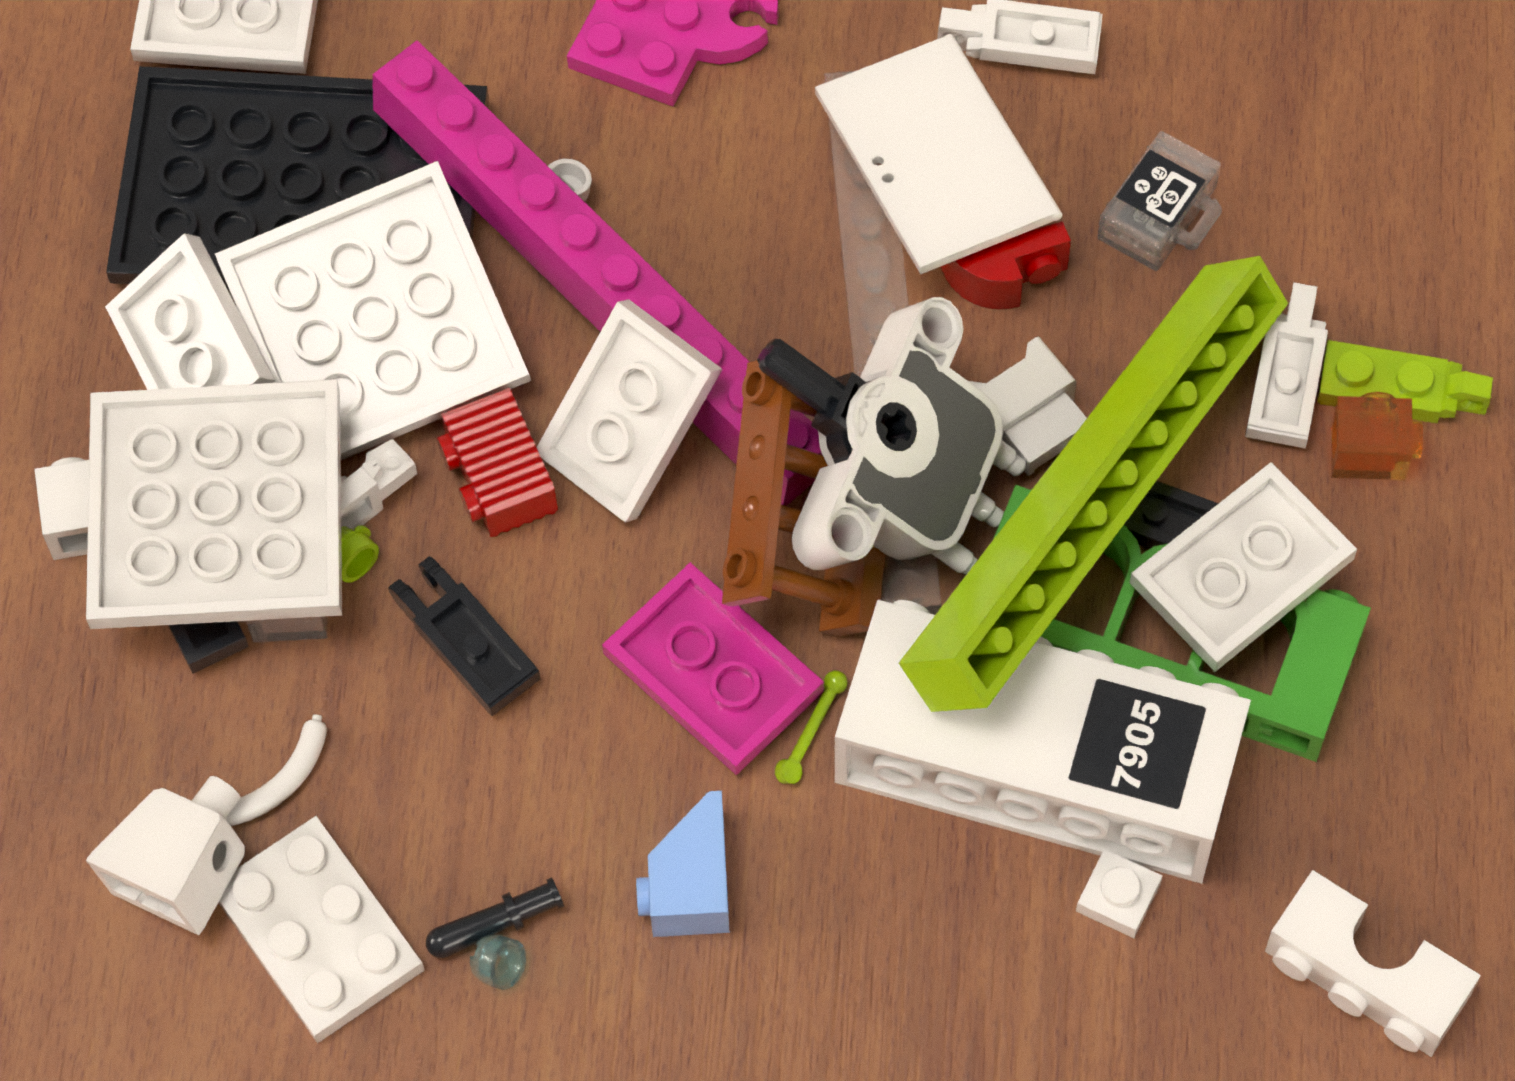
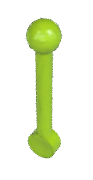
[775,670,848,784]

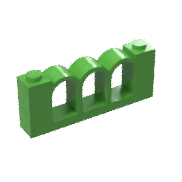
[993,485,1371,762]

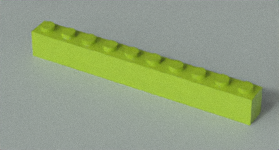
[898,256,1289,712]

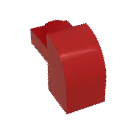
[941,221,1071,310]

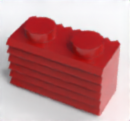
[436,388,558,537]

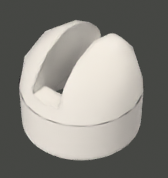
[548,159,592,202]

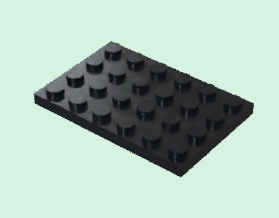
[106,66,489,290]

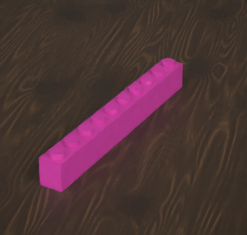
[372,40,823,506]

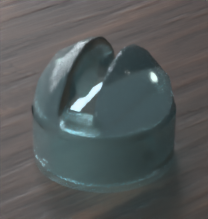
[469,935,526,990]

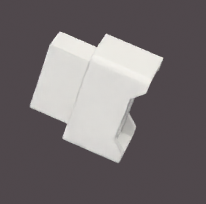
[968,337,1087,476]

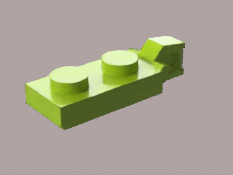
[1317,340,1493,423]

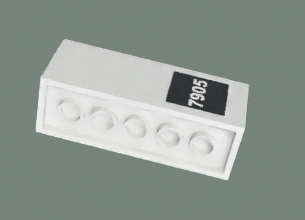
[835,600,1251,884]

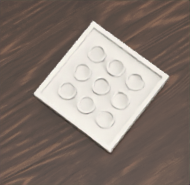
[215,161,531,460]
[86,379,342,629]

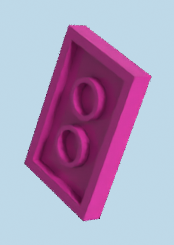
[602,562,824,775]

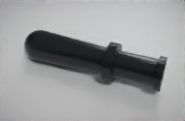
[425,877,565,958]

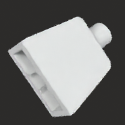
[86,776,245,935]

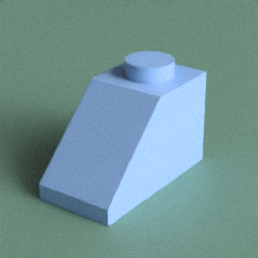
[636,790,730,937]

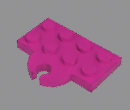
[567,0,779,107]

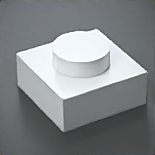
[1076,849,1163,938]

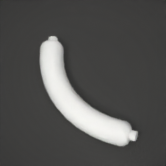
[226,714,327,826]

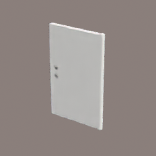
[815,34,1063,275]

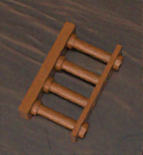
[722,360,885,637]

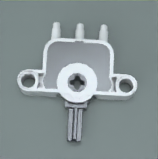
[757,297,1026,575]

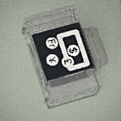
[1097,131,1222,271]

